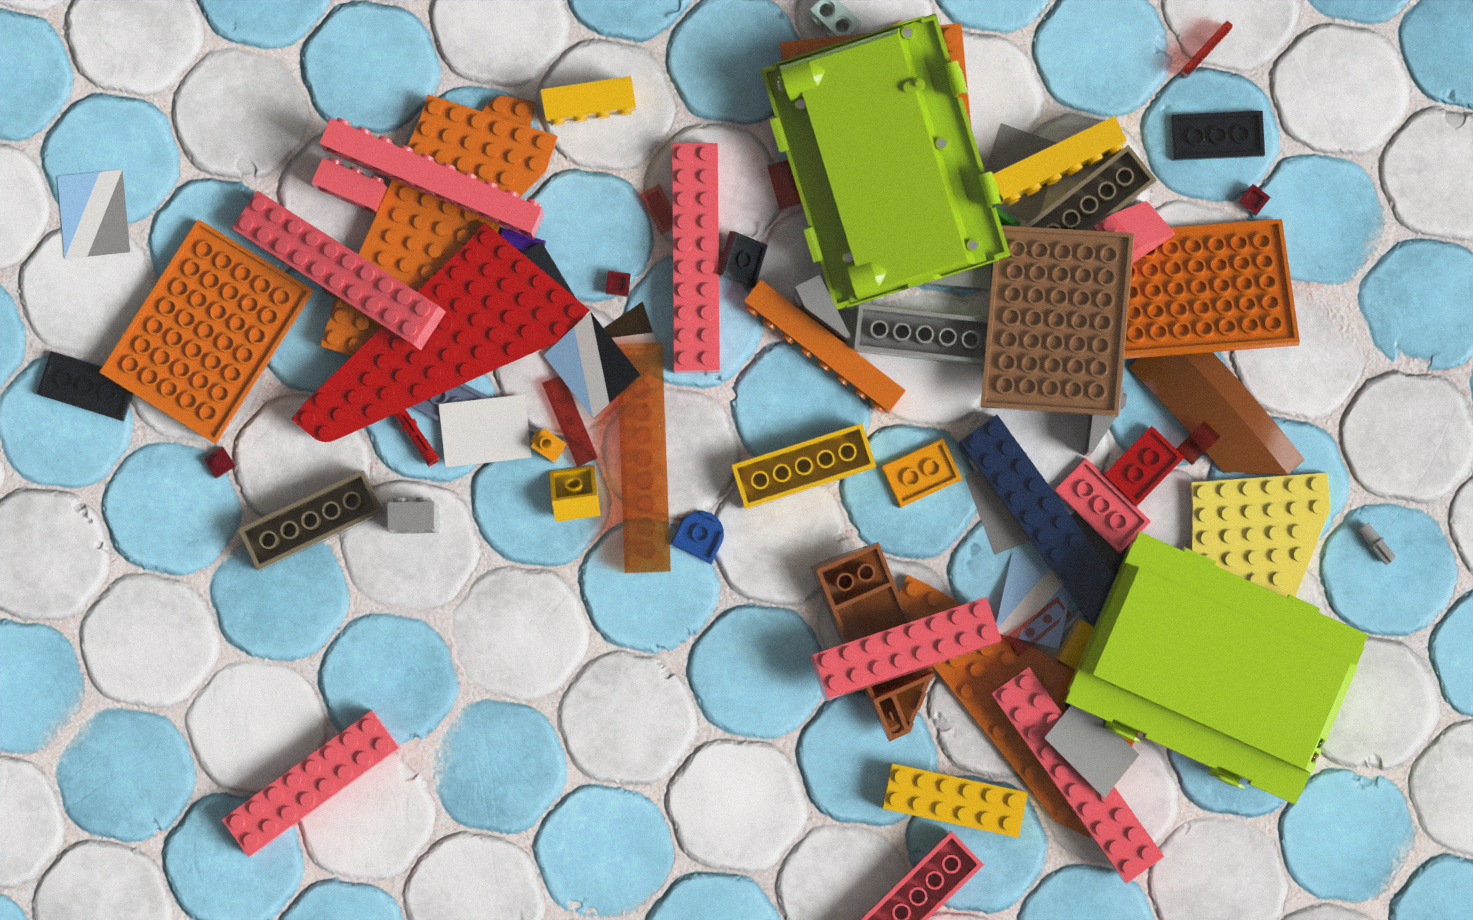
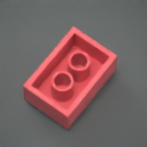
[311,157,388,215]

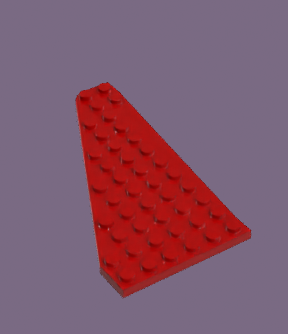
[291,222,589,442]

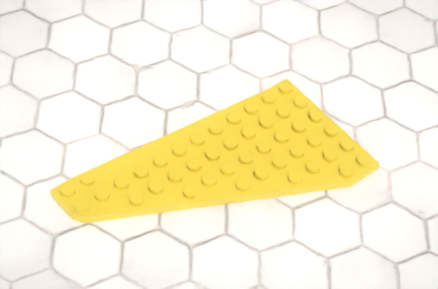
[1189,473,1330,759]

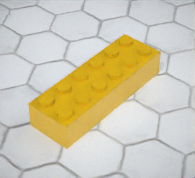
[993,116,1127,207]
[731,423,876,510]
[882,763,1028,838]

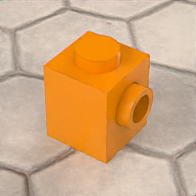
[530,428,567,464]

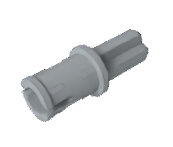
[1357,522,1396,565]

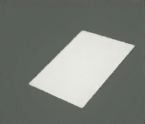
[439,394,532,467]

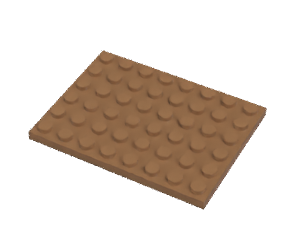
[980,226,1135,417]

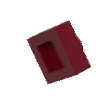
[1238,184,1271,216]
[605,271,631,297]
[204,447,236,479]

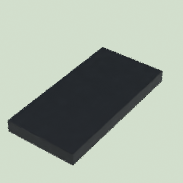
[1171,111,1265,161]
[37,351,133,422]

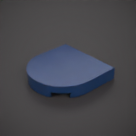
[670,511,724,565]

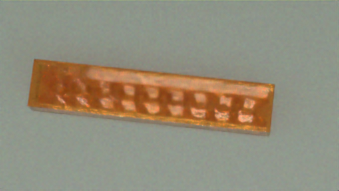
[617,342,671,574]

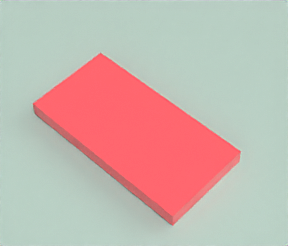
[1053,457,1151,554]

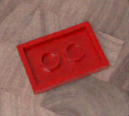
[1104,426,1185,507]

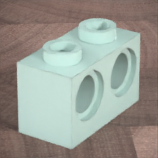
[810,0,862,37]

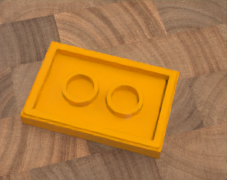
[881,438,962,508]

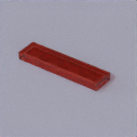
[542,376,598,467]

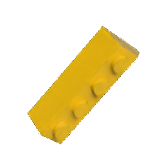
[541,76,636,126]

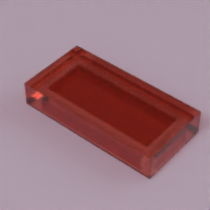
[767,160,801,210]
[639,184,673,235]
[1176,421,1221,465]

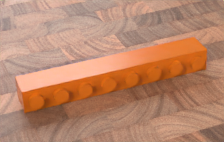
[744,279,906,414]

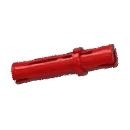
[394,409,440,467]

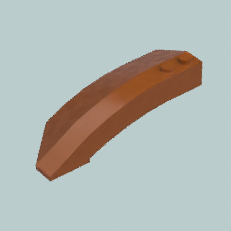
[1129,352,1305,475]
[810,542,935,741]

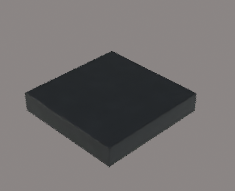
[717,231,768,288]

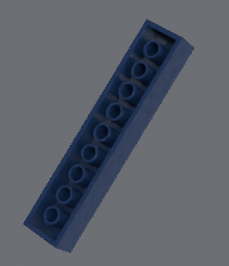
[959,414,1116,627]

